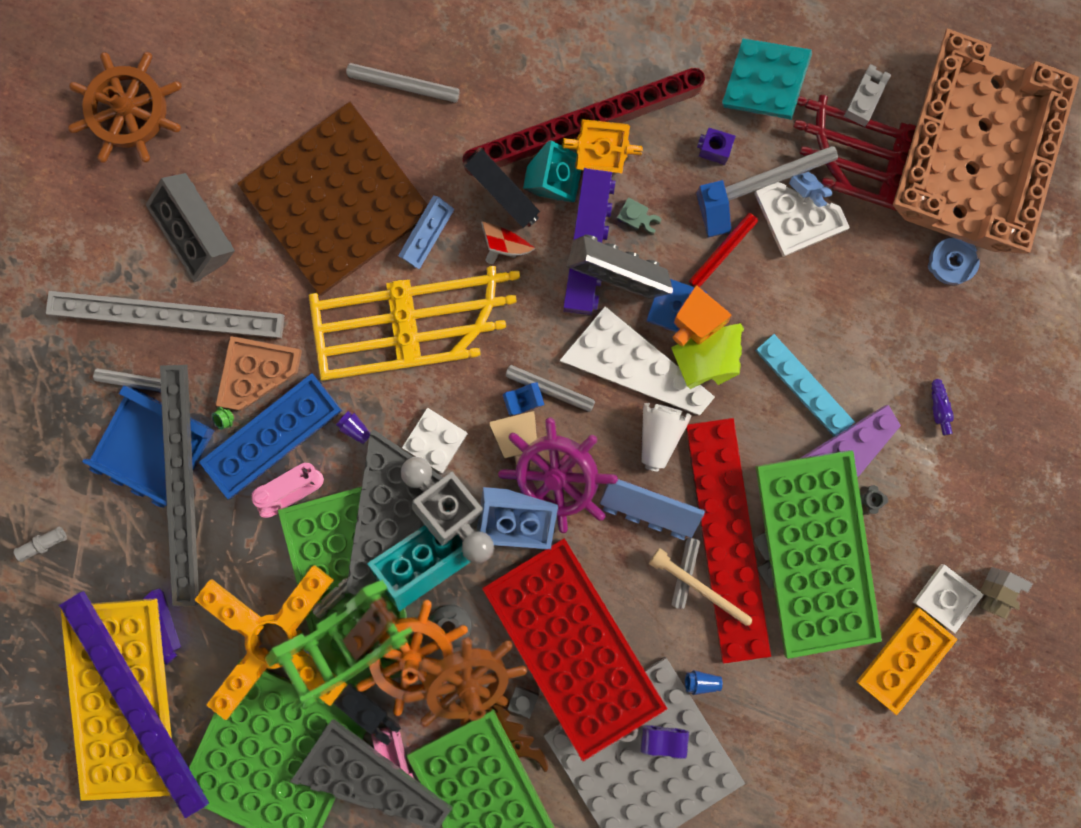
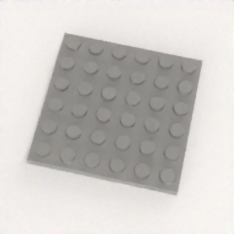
[544,657,745,828]

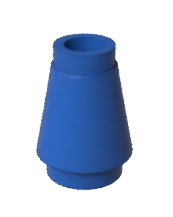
[685,670,723,695]

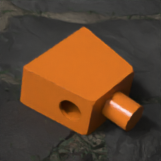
[672,286,732,346]

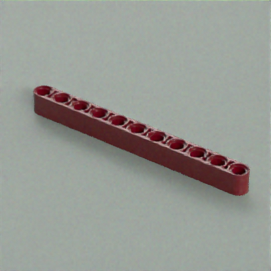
[462,68,705,176]

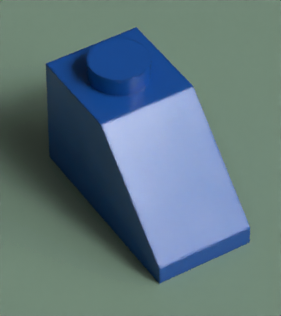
[696,180,731,238]

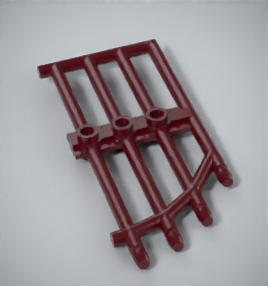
[793,95,916,212]

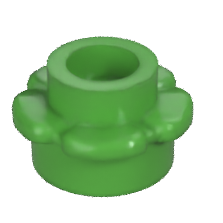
[212,407,234,430]

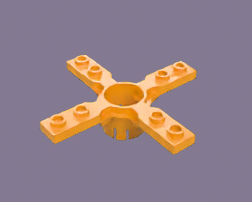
[194,565,347,720]

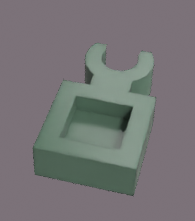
[617,197,661,235]

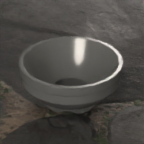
[429,604,472,649]

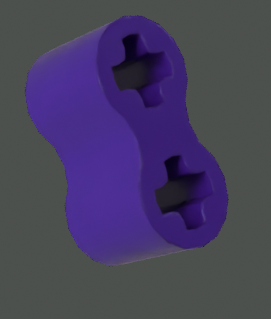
[640,725,689,759]

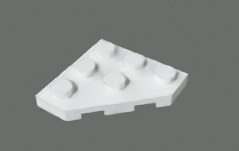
[754,182,850,257]

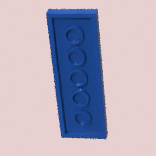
[199,373,343,500]

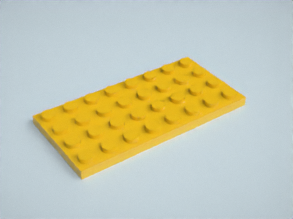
[60,598,172,801]

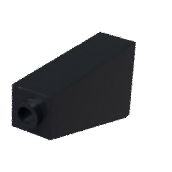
[462,147,540,228]

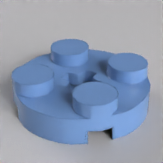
[928,238,980,285]

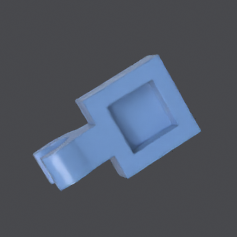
[789,172,832,207]

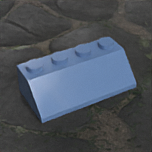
[599,479,705,540]

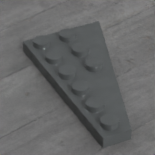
[290,719,453,828]

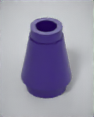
[336,411,370,444]

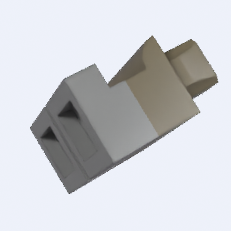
[980,567,1033,619]

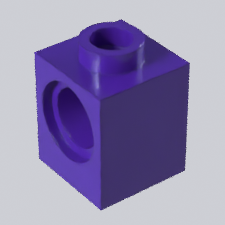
[697,127,736,165]

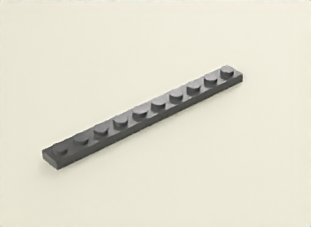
[160,365,199,606]

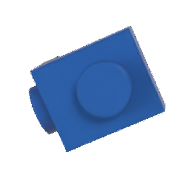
[503,382,545,416]

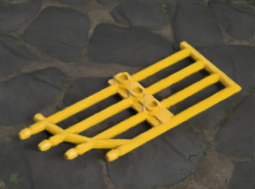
[309,266,520,381]

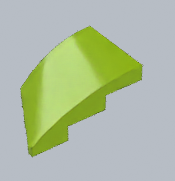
[671,323,744,390]

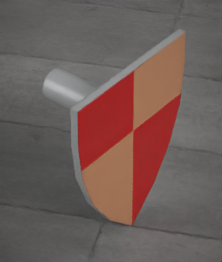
[481,221,535,264]

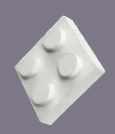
[402,408,468,473]
[913,564,984,633]

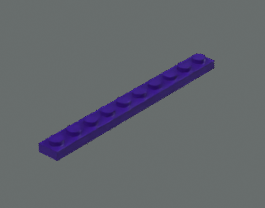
[59,591,209,818]

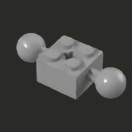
[401,457,494,563]

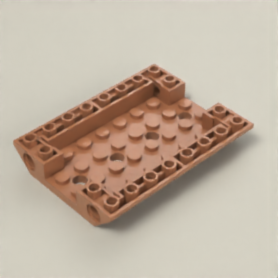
[893,28,1079,254]

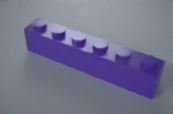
[563,168,616,315]

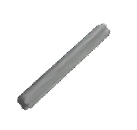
[346,63,460,102]
[725,146,838,201]

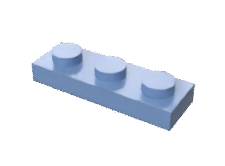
[398,195,454,269]

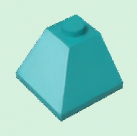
[523,141,581,202]

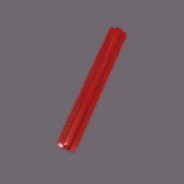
[689,213,758,288]

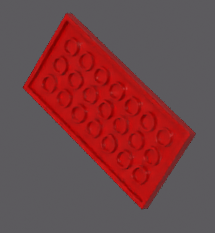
[482,538,668,762]

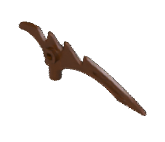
[486,703,548,772]

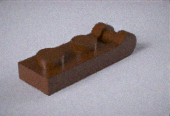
[342,598,397,661]

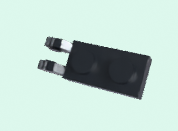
[333,683,401,745]

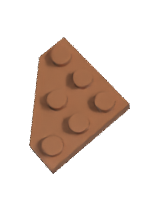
[216,336,302,411]

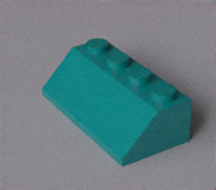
[367,510,471,611]

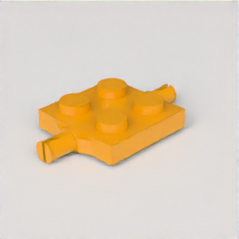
[562,120,643,173]

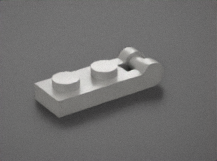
[844,64,891,127]

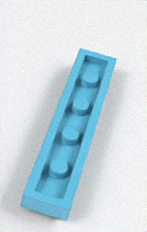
[755,334,855,437]

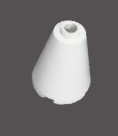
[642,403,691,471]

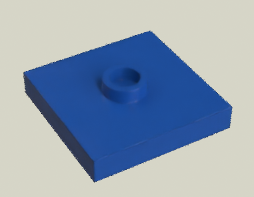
[646,279,707,332]

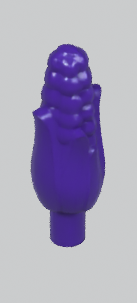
[931,379,954,436]

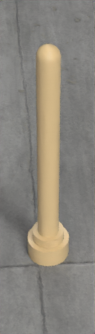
[649,548,752,625]

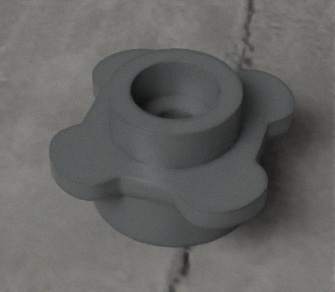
[860,485,888,514]

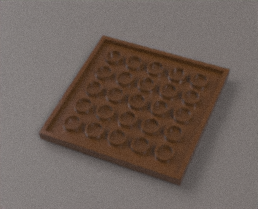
[237,101,428,296]

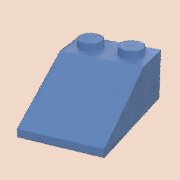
[477,487,558,549]

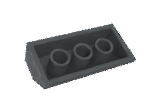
[146,173,235,282]
[566,235,673,299]

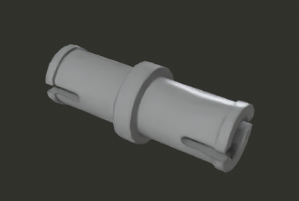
[14,526,67,562]

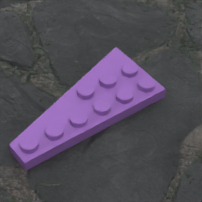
[801,405,901,478]

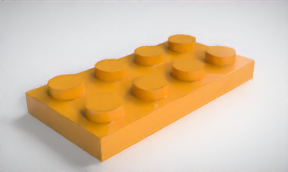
[856,607,958,715]

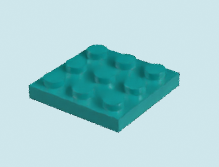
[722,38,812,120]

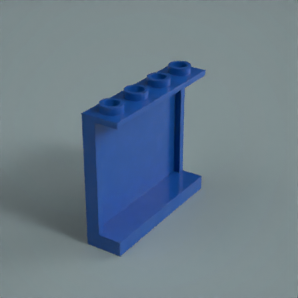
[82,385,215,508]

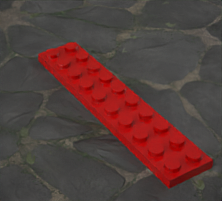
[686,418,771,664]

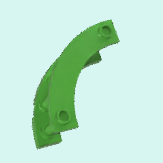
[265,580,413,711]

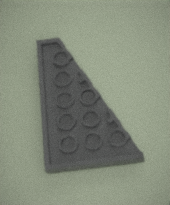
[346,429,443,596]

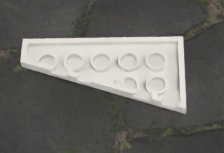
[560,307,715,416]

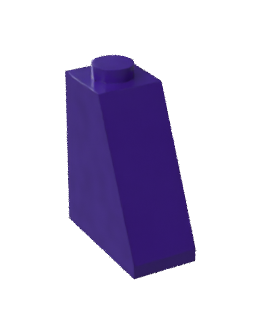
[142,589,181,665]

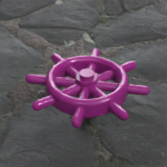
[498,418,618,533]

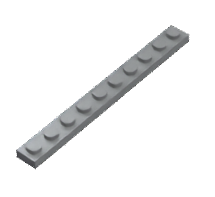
[46,291,285,339]

